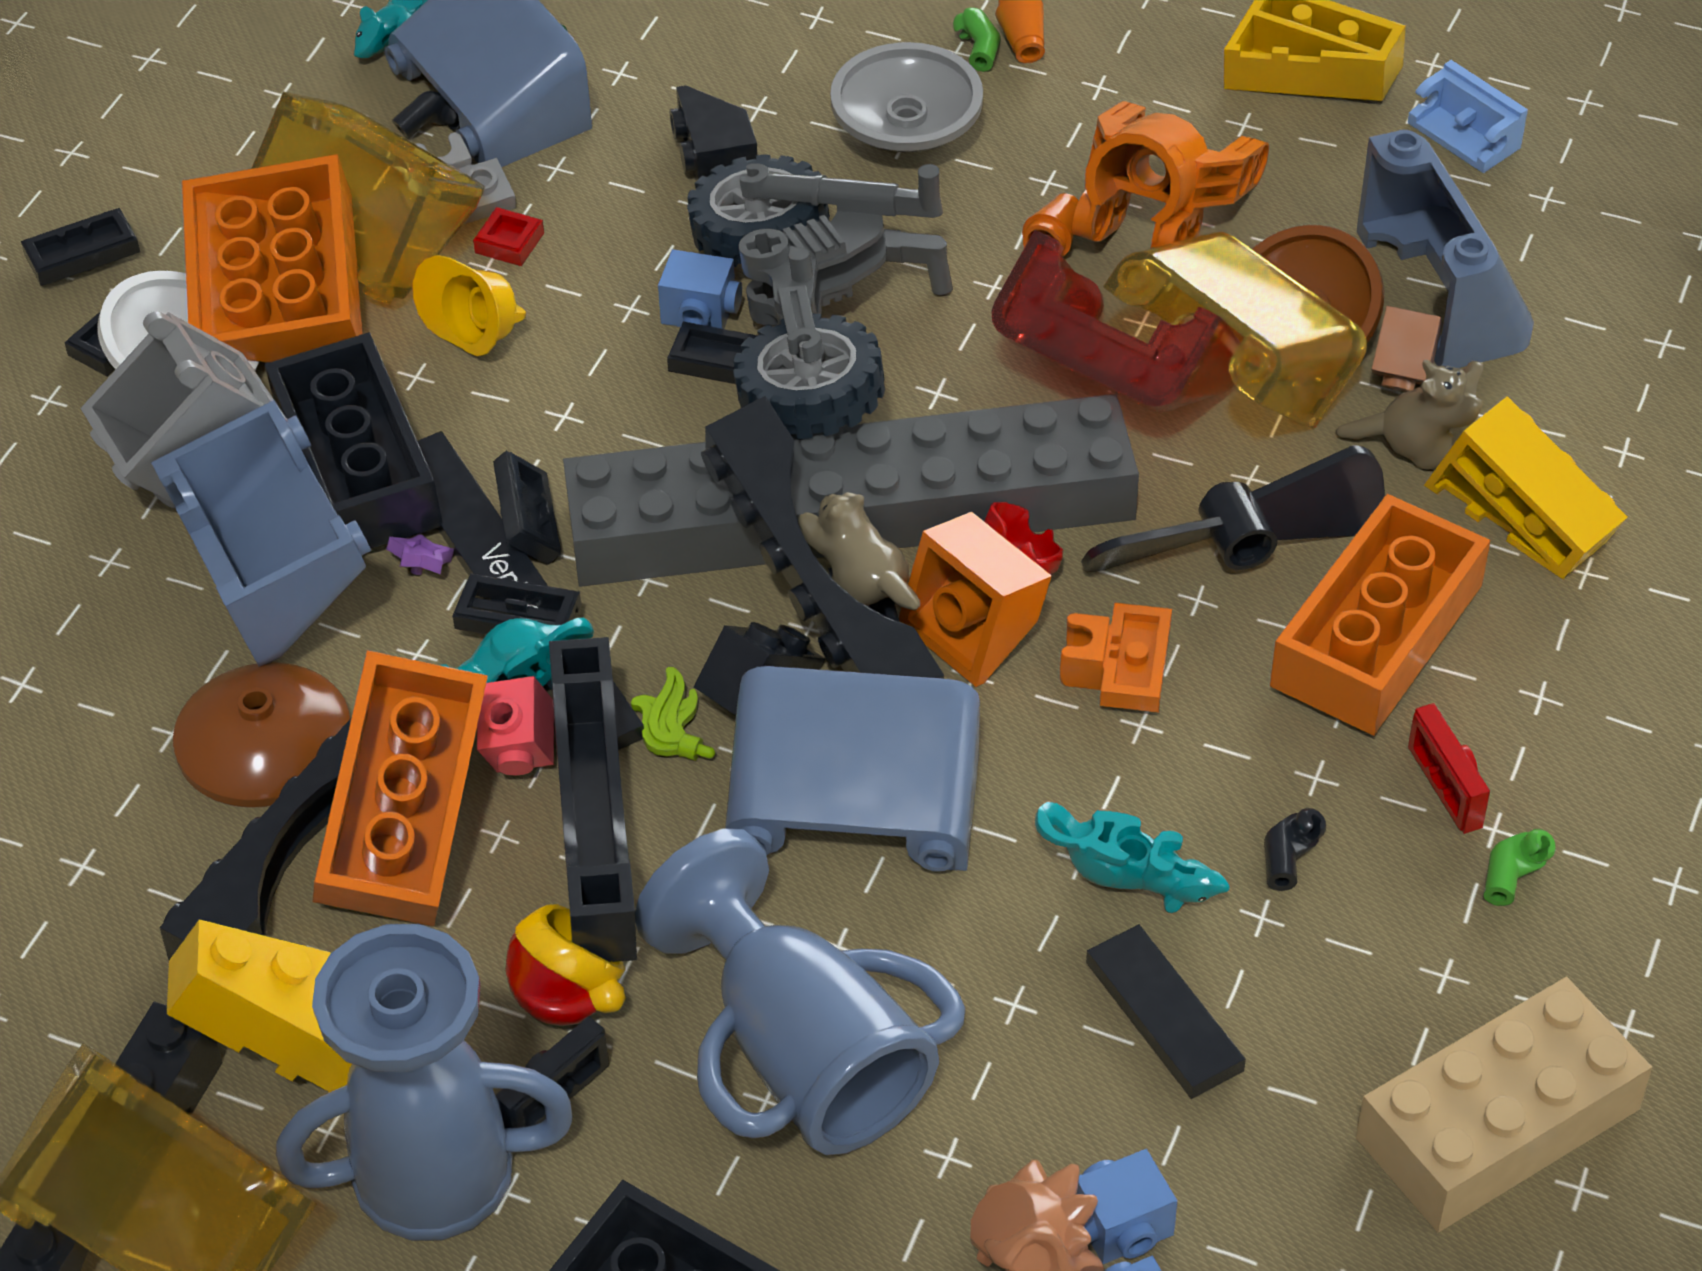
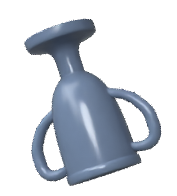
[635,829,966,1155]
[276,924,573,1241]

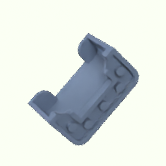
[385,0,592,167]
[1356,130,1534,368]
[151,400,371,667]
[725,666,980,871]

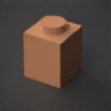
[1371,306,1443,392]

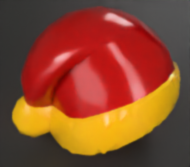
[505,904,626,1026]

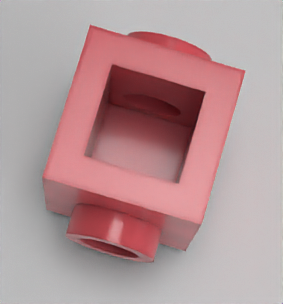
[477,676,554,776]

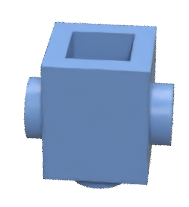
[658,249,742,329]
[1077,1148,1178,1264]

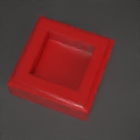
[473,207,544,267]

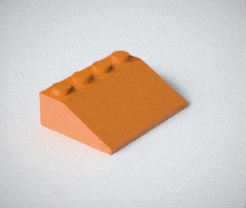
[182,154,362,362]

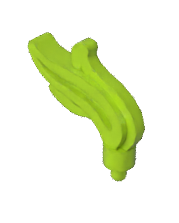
[631,667,715,761]

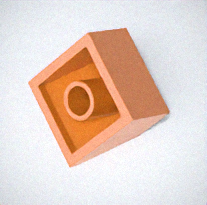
[899,512,1052,687]

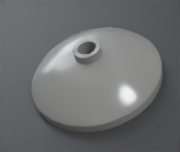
[830,42,983,152]

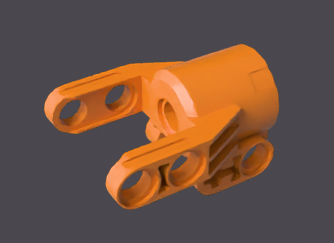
[1072,101,1269,265]

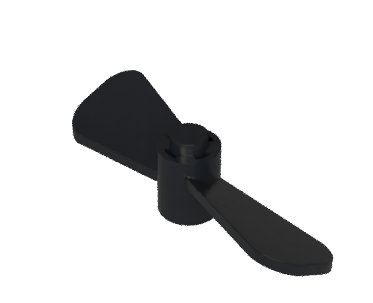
[1081,445,1385,572]

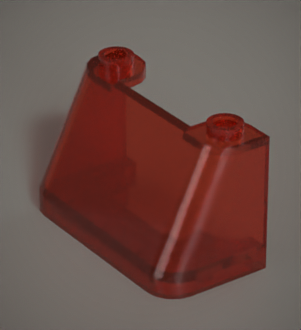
[991,230,1251,413]

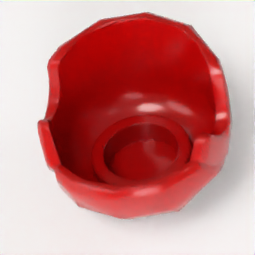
[984,502,1063,575]

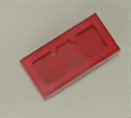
[1408,703,1490,834]

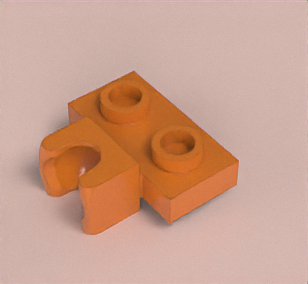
[1060,603,1172,713]

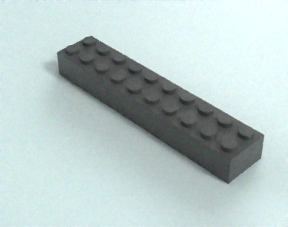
[563,394,1139,587]

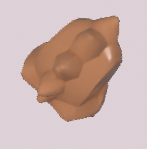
[970,1160,1105,1271]

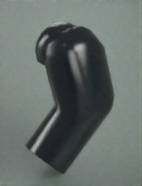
[392,91,460,139]
[1264,808,1327,891]

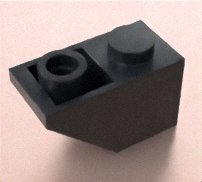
[669,85,758,181]
[694,622,826,715]

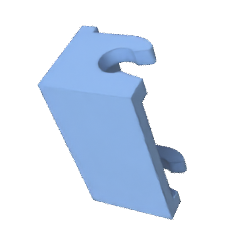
[1408,60,1528,173]

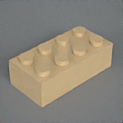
[1356,976,1652,1233]

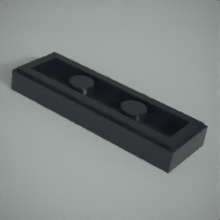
[1086,924,1246,1099]

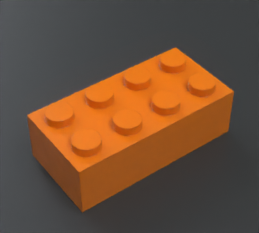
[1270,494,1491,736]
[313,650,488,927]

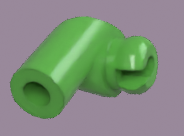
[953,7,1001,72]
[1484,829,1556,906]

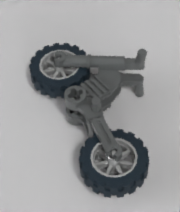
[687,154,953,439]

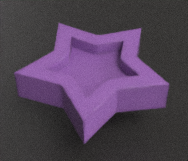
[386,534,454,575]

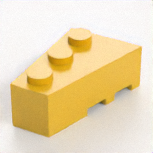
[1224,0,1406,101]
[1423,396,1628,579]
[167,920,352,1092]

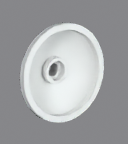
[97,271,259,371]

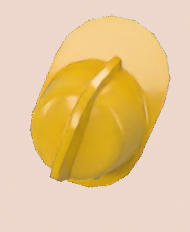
[413,255,526,357]

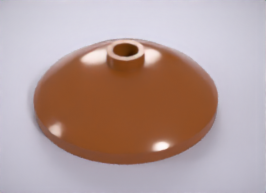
[1224,225,1384,380]
[173,662,350,807]

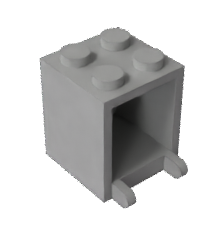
[80,312,287,508]

